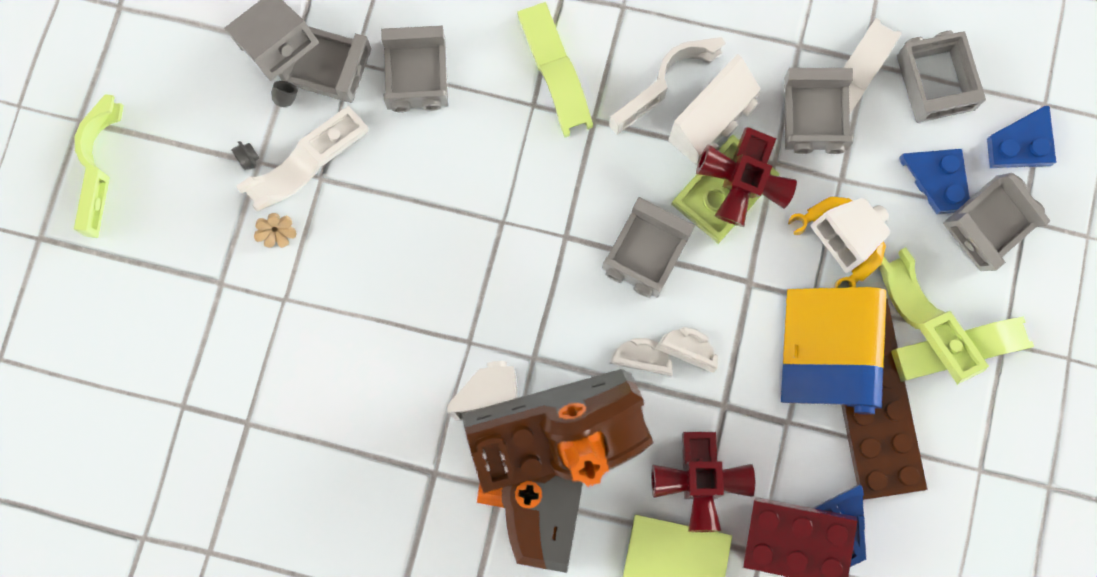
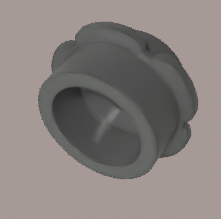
[231,141,259,170]

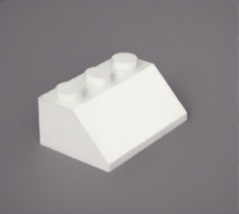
[668,53,761,165]
[447,361,518,421]

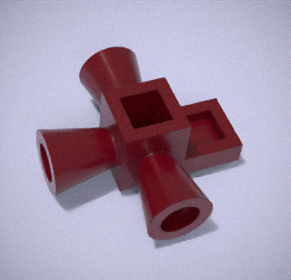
[696,127,797,227]
[651,432,755,533]

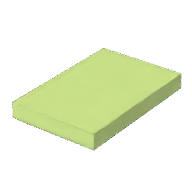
[671,134,780,244]
[622,515,732,577]

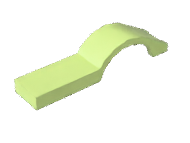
[517,2,593,138]
[74,94,124,238]
[879,247,989,385]
[891,316,1034,382]

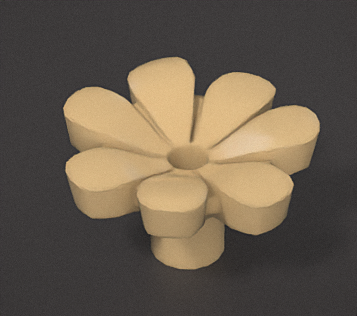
[254,213,297,248]

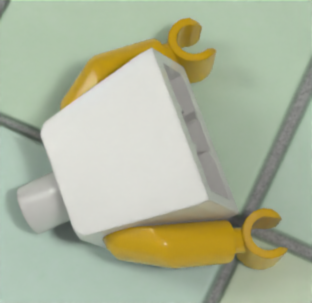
[788,197,890,288]

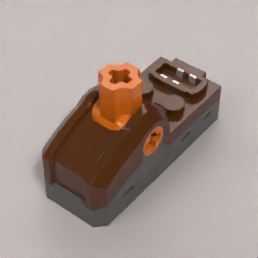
[462,369,653,493]
[477,473,583,573]

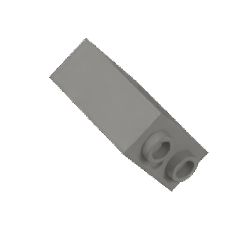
[896,30,986,123]

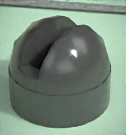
[271,81,298,108]

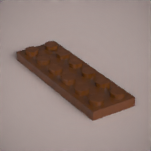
[841,298,928,500]

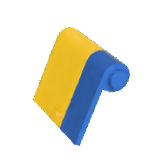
[781,287,887,414]

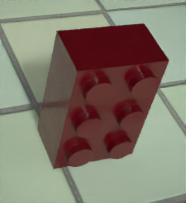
[743,497,858,577]

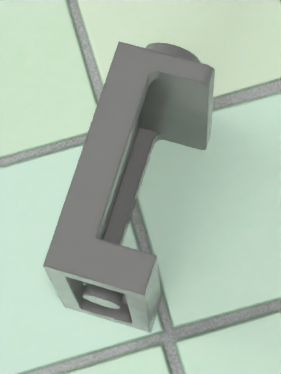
[224,0,319,81]
[381,25,448,113]
[278,26,372,103]
[784,68,853,154]
[943,172,1050,271]
[602,197,695,298]

